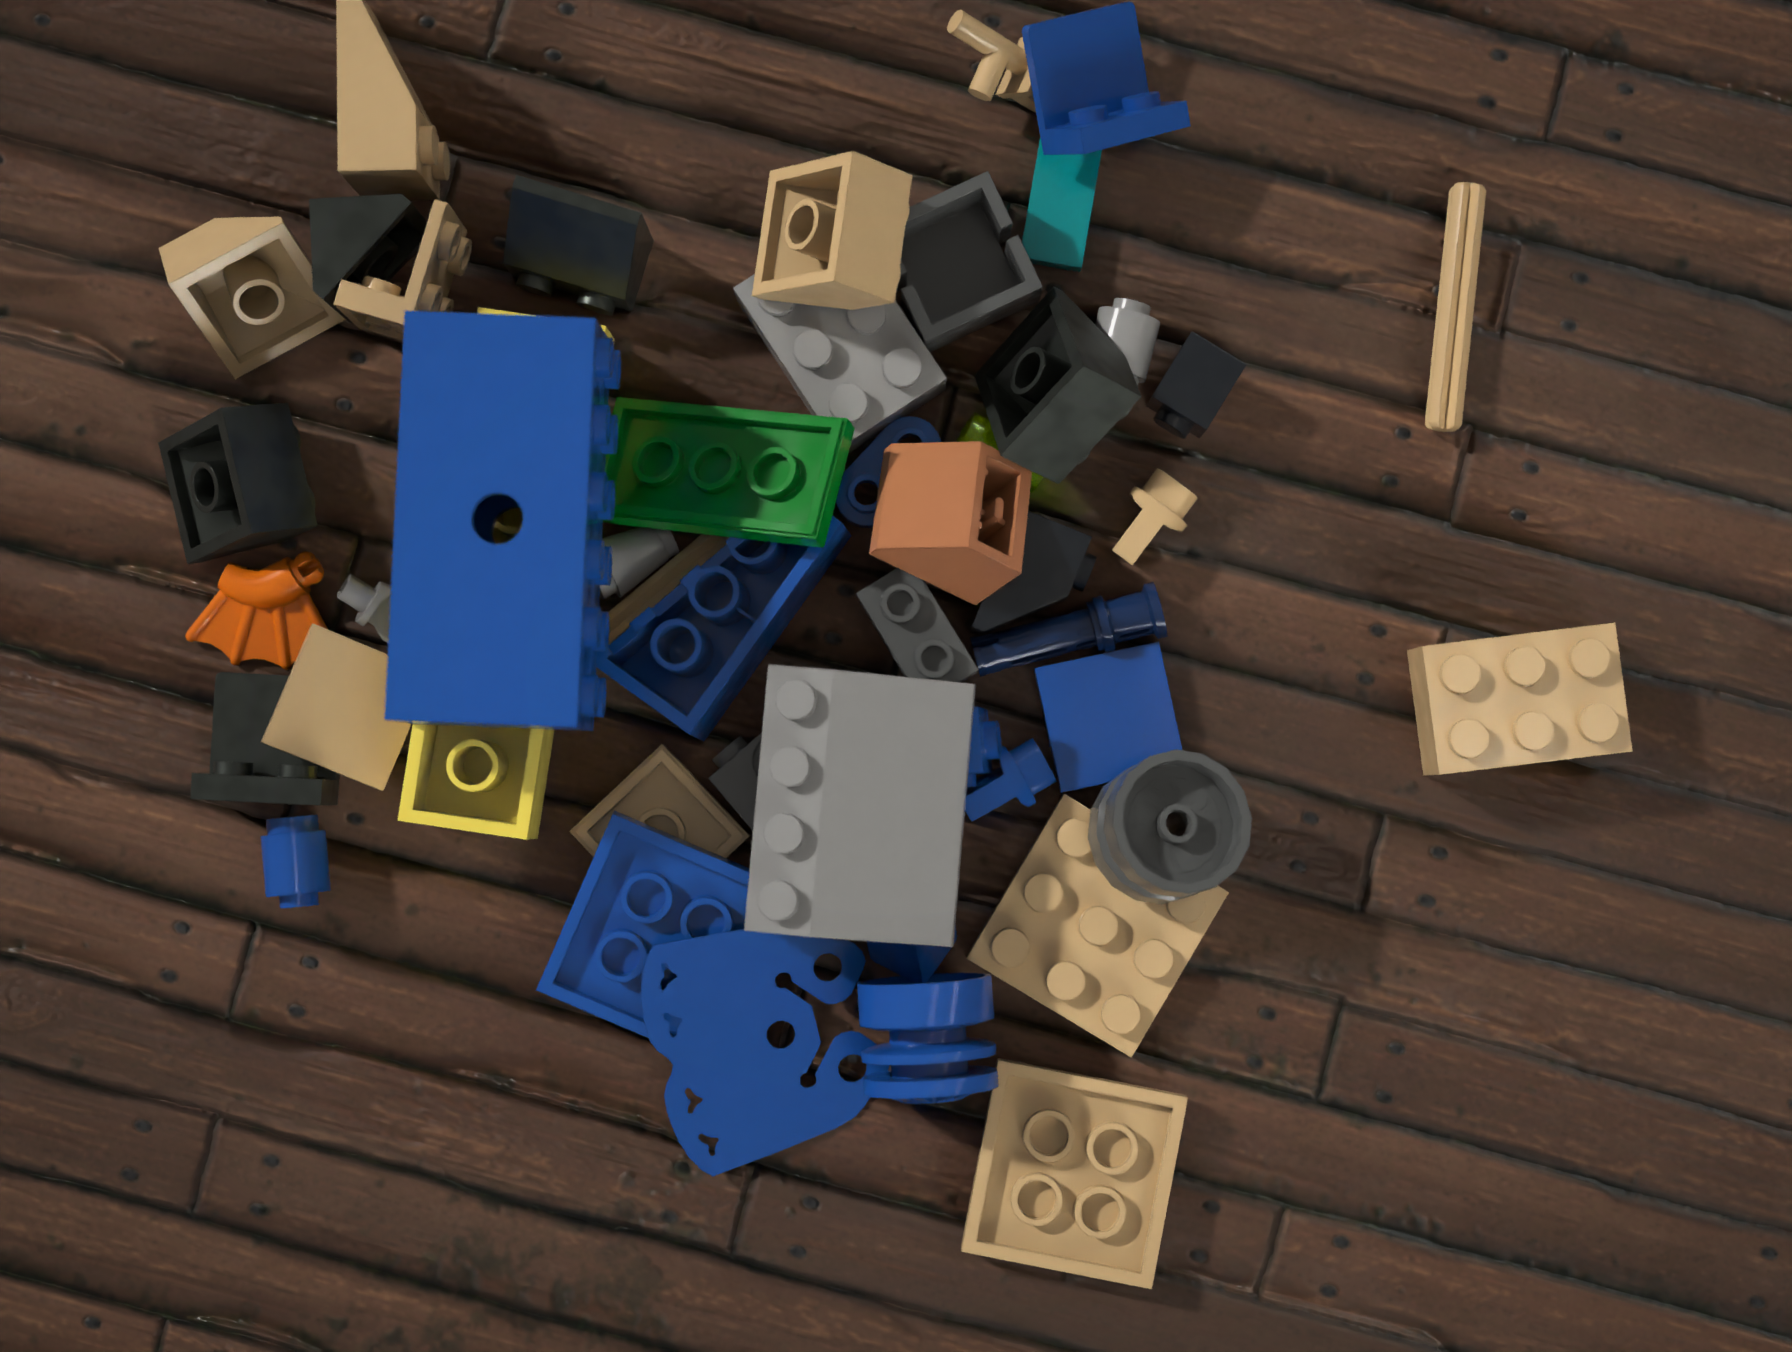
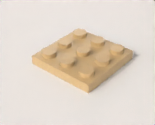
[966,794,1229,1058]
[961,1058,1188,1289]

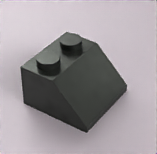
[503,175,654,315]
[974,286,1142,484]
[158,403,318,564]

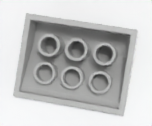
[744,664,976,947]

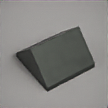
[309,194,427,323]

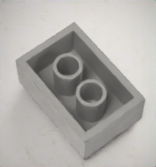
[733,274,947,454]

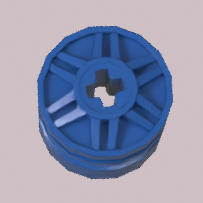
[857,973,999,1104]

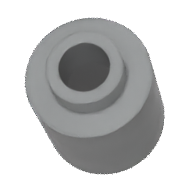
[1095,298,1160,386]

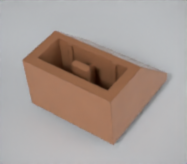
[869,441,1032,605]

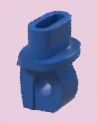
[965,738,1056,822]

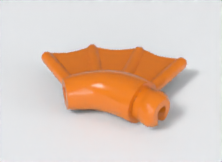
[185,551,328,670]

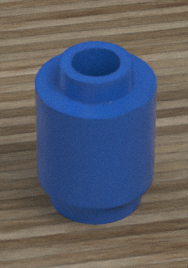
[260,815,331,909]

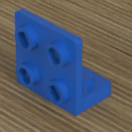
[1022,1,1191,155]

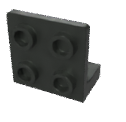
[190,672,340,806]

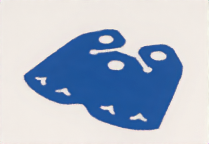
[640,929,890,1177]

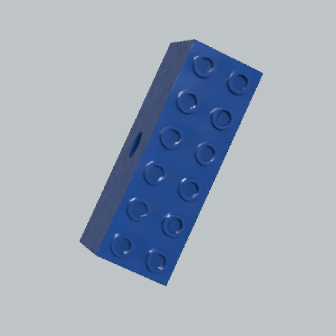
[384,311,621,731]

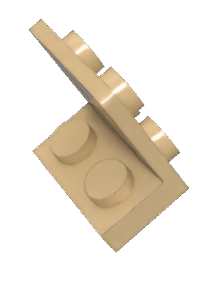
[333,199,472,342]

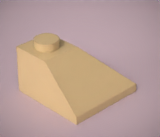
[159,217,346,379]

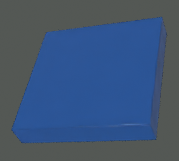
[1033,642,1183,793]

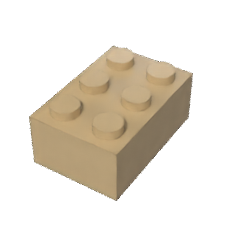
[1407,623,1633,776]

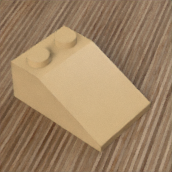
[336,0,450,201]

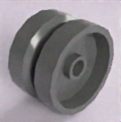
[1087,749,1252,904]

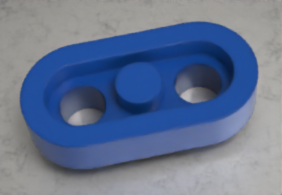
[836,416,941,528]

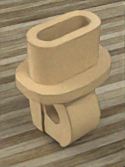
[1112,468,1198,566]

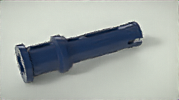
[970,582,1168,677]

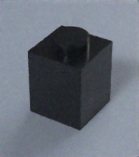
[1146,331,1247,439]

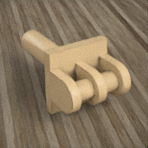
[947,10,1036,113]

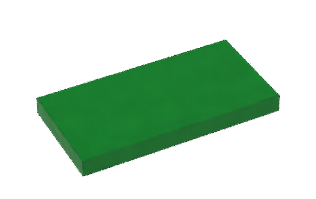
[603,397,855,548]

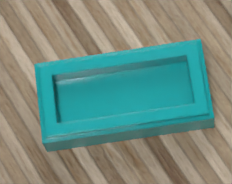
[1022,138,1102,272]

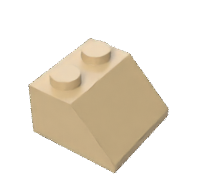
[752,151,912,310]

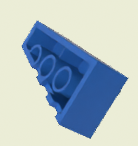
[596,516,852,741]

